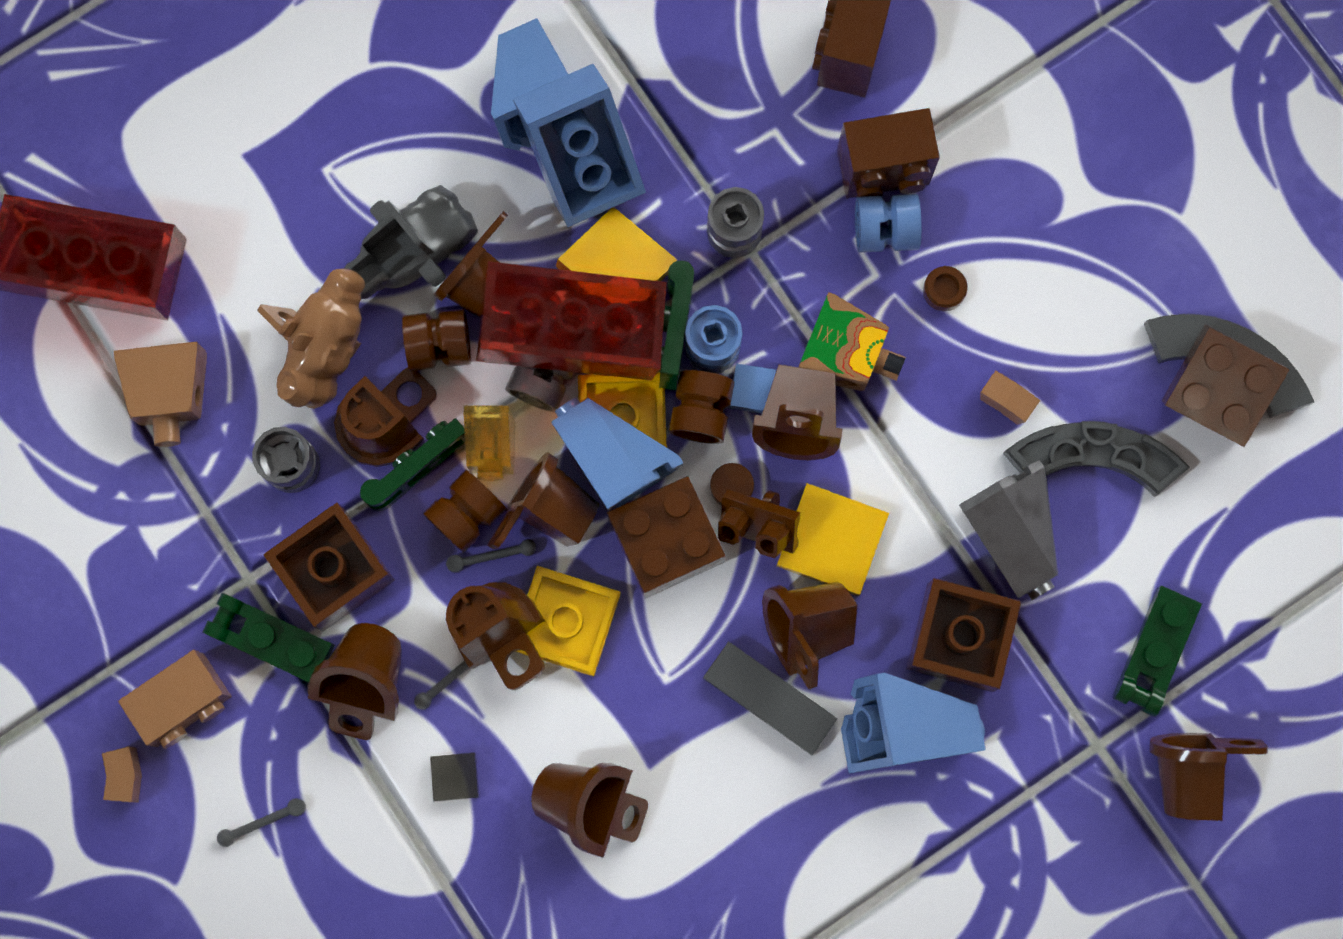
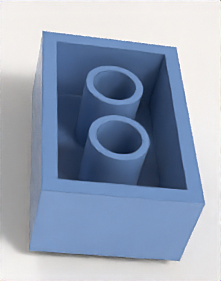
[513,64,646,227]

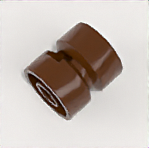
[402,308,471,371]
[669,370,735,444]
[423,470,507,553]

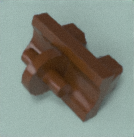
[718,489,801,559]

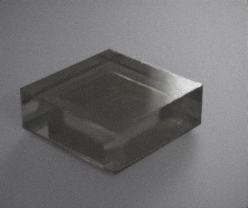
[430,752,479,802]

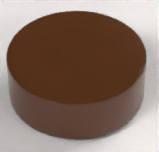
[923,266,968,311]
[710,463,754,506]

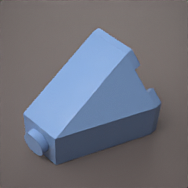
[491,18,568,151]
[551,397,684,511]
[841,673,986,774]

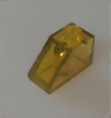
[464,405,516,481]

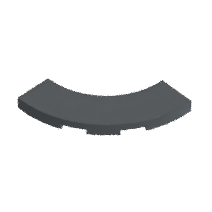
[1144,314,1314,418]
[1003,421,1190,497]

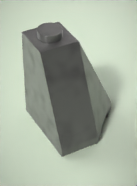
[959,460,1058,600]

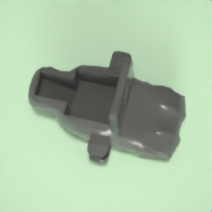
[344,185,478,299]

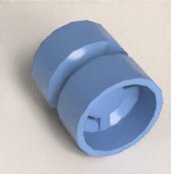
[855,194,922,253]
[685,305,743,373]

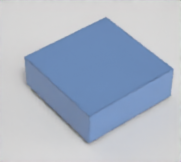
[729,363,777,414]

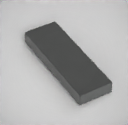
[703,641,838,756]

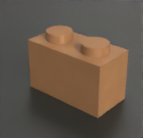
[118,650,232,749]

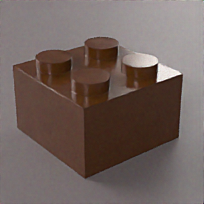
[812,0,891,98]
[837,108,940,199]
[1162,324,1290,447]
[607,476,726,599]
[263,502,395,632]
[906,578,1021,692]

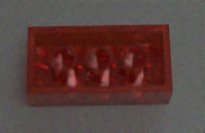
[0,194,187,321]
[476,261,667,381]

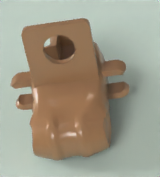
[257,268,365,409]

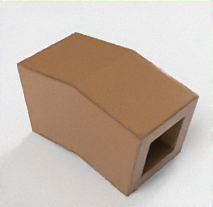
[980,370,1040,425]
[102,746,142,803]

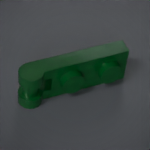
[652,260,694,390]
[360,418,471,511]
[1113,585,1202,717]
[202,592,335,682]

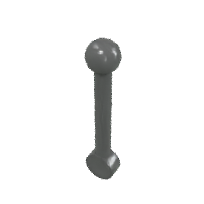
[446,539,537,573]
[414,660,469,710]
[217,798,306,847]

